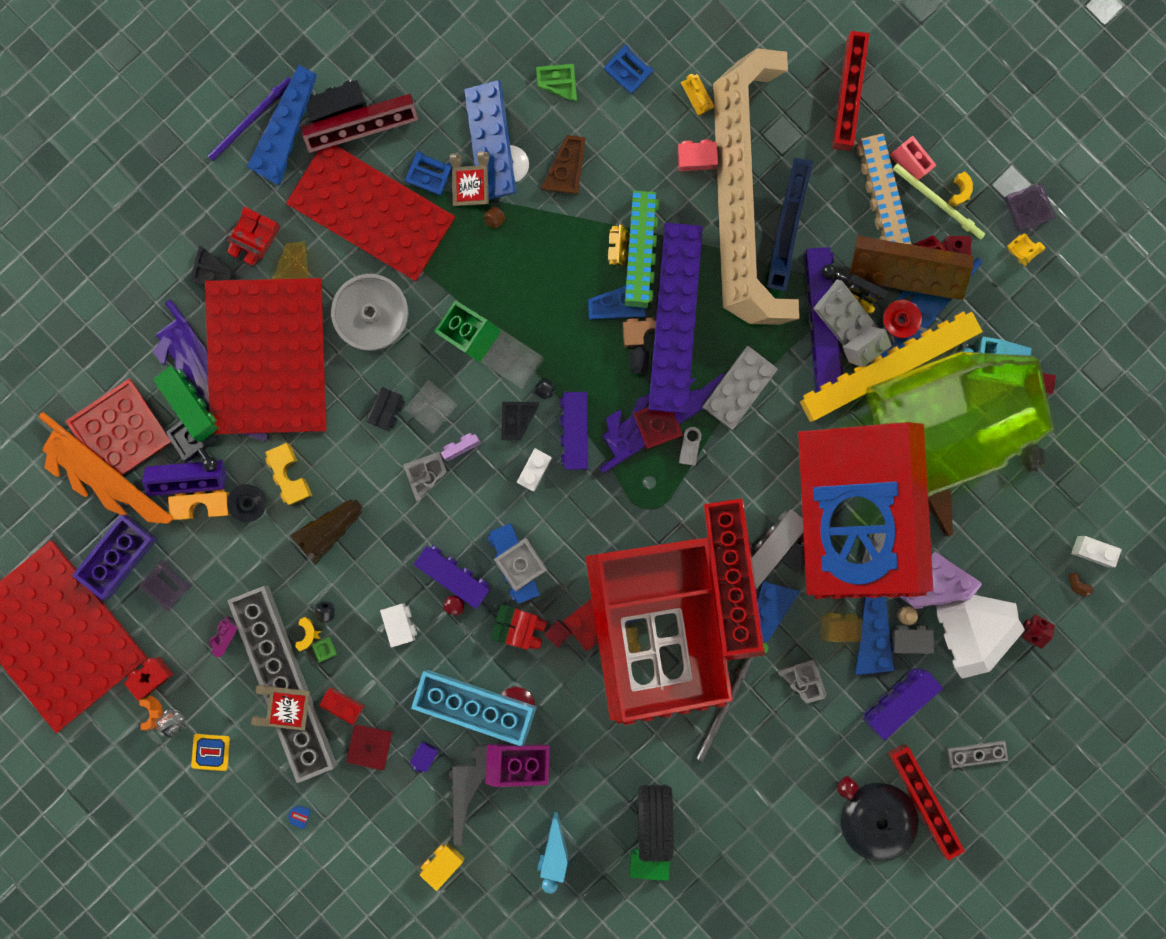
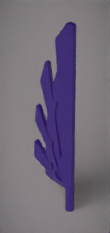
[153,300,269,441]
[599,374,725,474]

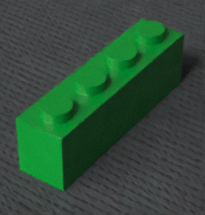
[153,366,219,442]

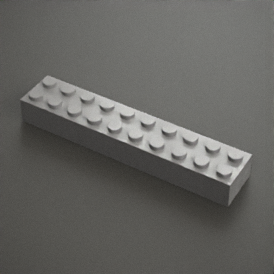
[227,585,337,783]

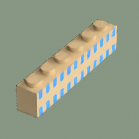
[856,133,911,244]

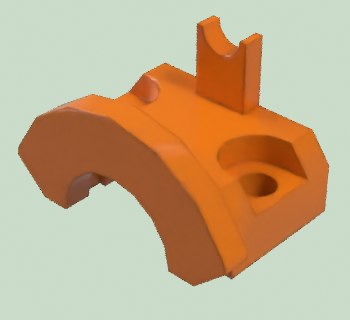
[139,695,163,730]

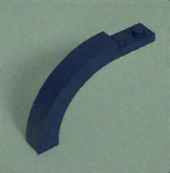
[767,157,813,292]

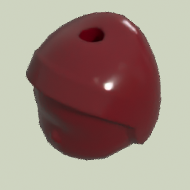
[443,595,464,616]
[837,776,859,800]

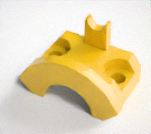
[948,171,973,207]
[1007,233,1046,266]
[295,617,322,651]

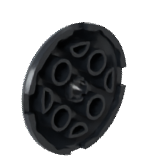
[841,783,919,861]

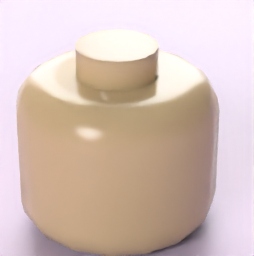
[897,606,918,626]

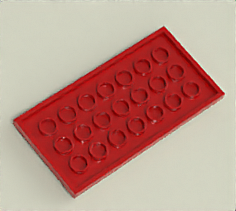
[286,145,455,282]

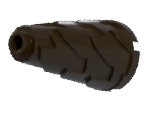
[290,499,363,565]

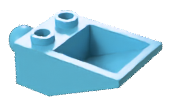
[959,337,1032,386]
[537,812,568,894]

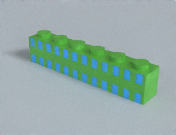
[625,191,659,308]

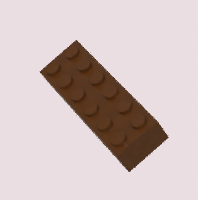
[849,235,973,300]

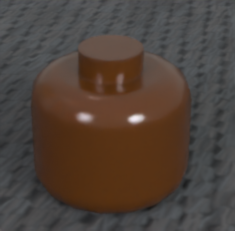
[484,207,506,229]

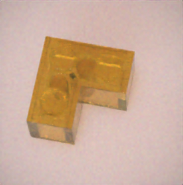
[820,612,862,642]

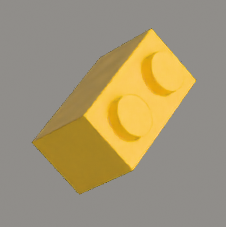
[420,842,465,891]

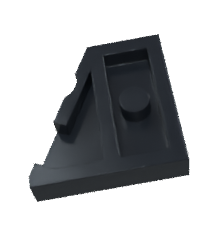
[190,246,233,285]
[501,402,539,441]

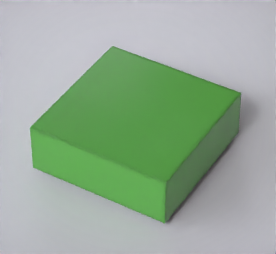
[311,637,337,662]

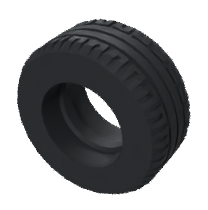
[638,785,674,862]

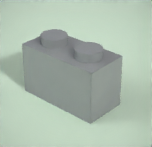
[843,326,891,367]

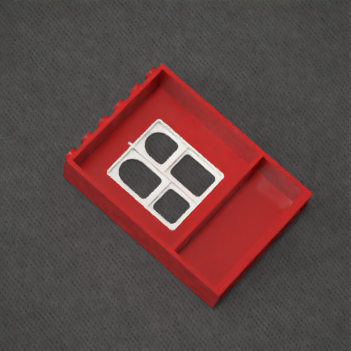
[585,538,733,725]

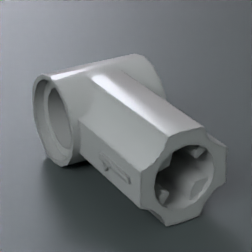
[679,427,701,466]

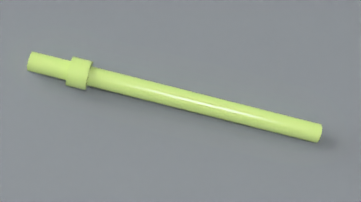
[893,163,985,240]

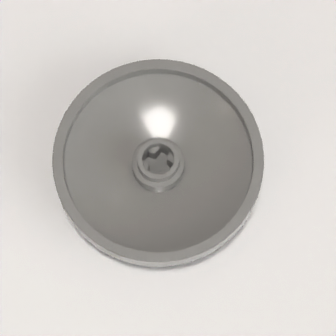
[331,274,409,351]

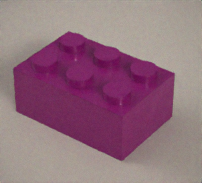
[485,743,550,787]

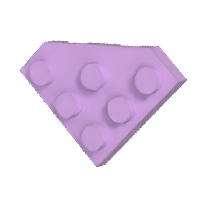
[900,552,982,609]

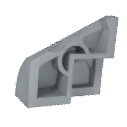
[403,452,447,501]
[778,658,827,703]

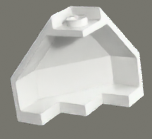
[936,595,1025,678]

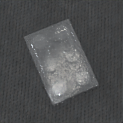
[481,325,544,390]

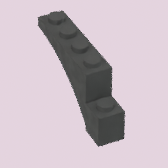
[449,744,487,846]

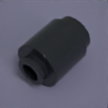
[629,347,649,374]

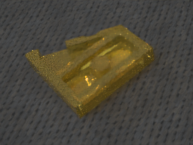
[272,241,309,279]

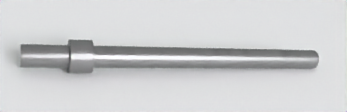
[696,657,754,762]

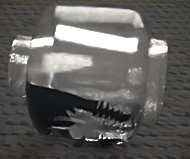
[156,709,186,738]

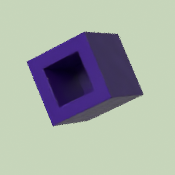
[410,741,439,773]

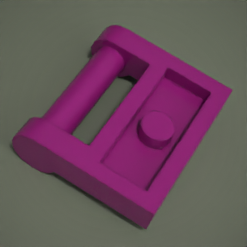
[208,616,238,657]

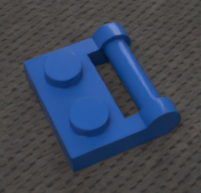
[604,45,654,95]
[405,151,452,196]

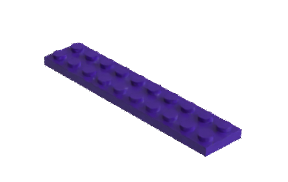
[648,222,703,414]

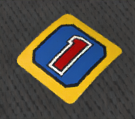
[191,734,230,771]

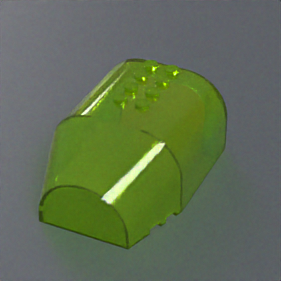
[866,352,1054,497]

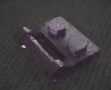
[139,559,192,611]

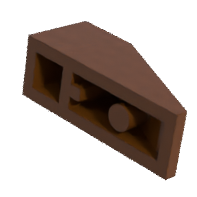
[927,474,953,537]

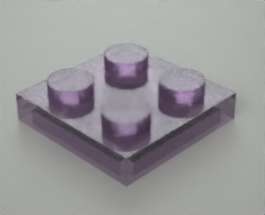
[1005,183,1056,232]

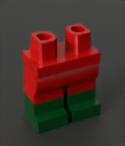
[490,604,547,650]

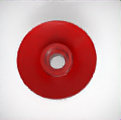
[883,300,922,338]

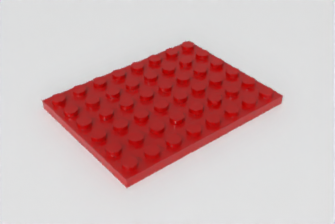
[205,278,327,435]
[0,540,148,733]

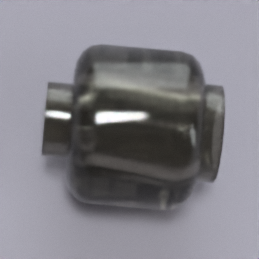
[1018,444,1045,472]

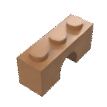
[623,317,656,348]

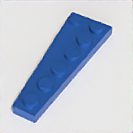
[247,65,317,185]

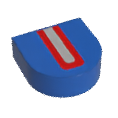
[288,806,311,829]

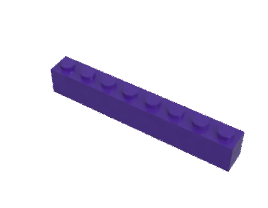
[804,247,844,393]

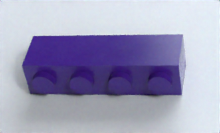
[560,392,589,470]
[142,460,227,496]
[413,545,491,609]

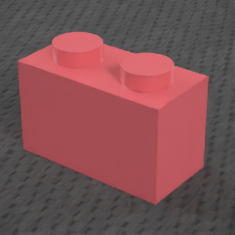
[889,136,936,180]
[677,140,718,171]

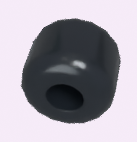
[534,378,555,399]
[315,601,335,623]

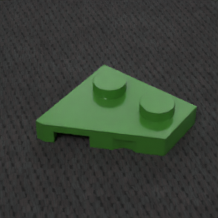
[536,64,577,102]

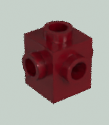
[1022,614,1055,649]

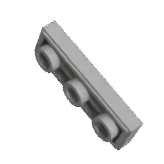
[946,740,1008,768]

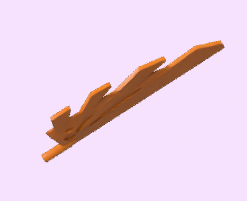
[39,412,173,524]

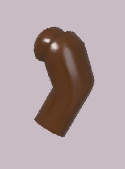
[1068,572,1093,597]

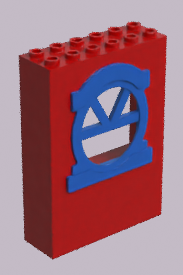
[798,422,933,599]

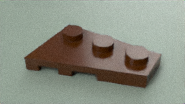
[540,135,586,195]

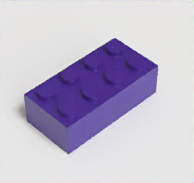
[72,515,157,600]
[862,668,943,741]

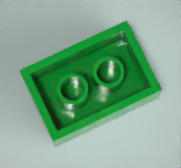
[434,300,502,363]

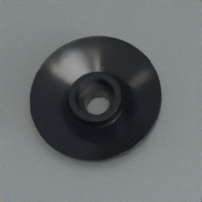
[227,484,266,522]

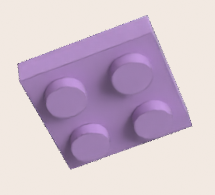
[441,433,481,461]

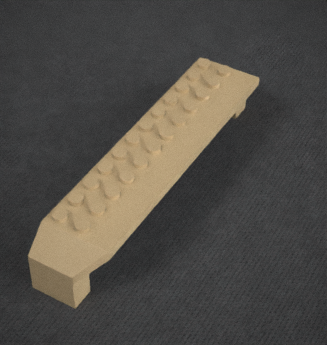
[713,48,799,325]

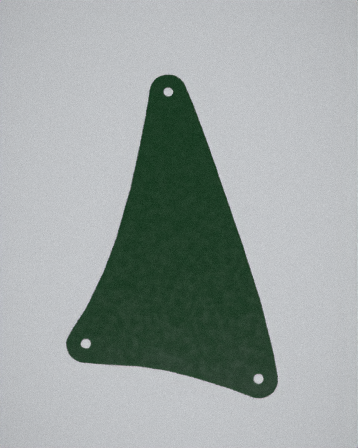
[403,185,810,509]

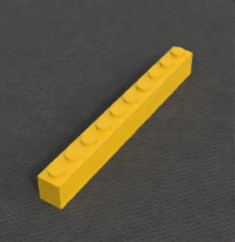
[800,311,983,422]

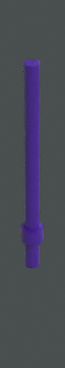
[208,77,291,161]

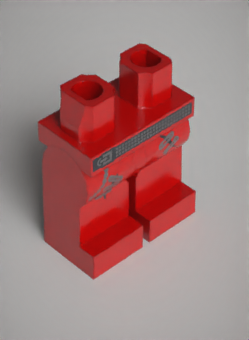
[227,206,280,267]

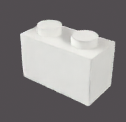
[517,449,552,492]
[1071,536,1122,567]
[380,603,417,647]

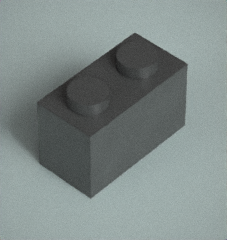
[891,625,934,654]

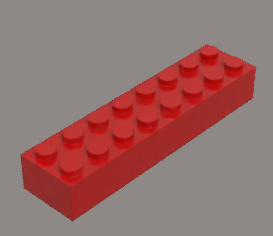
[704,498,765,661]

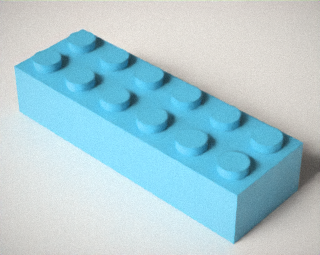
[411,670,537,746]

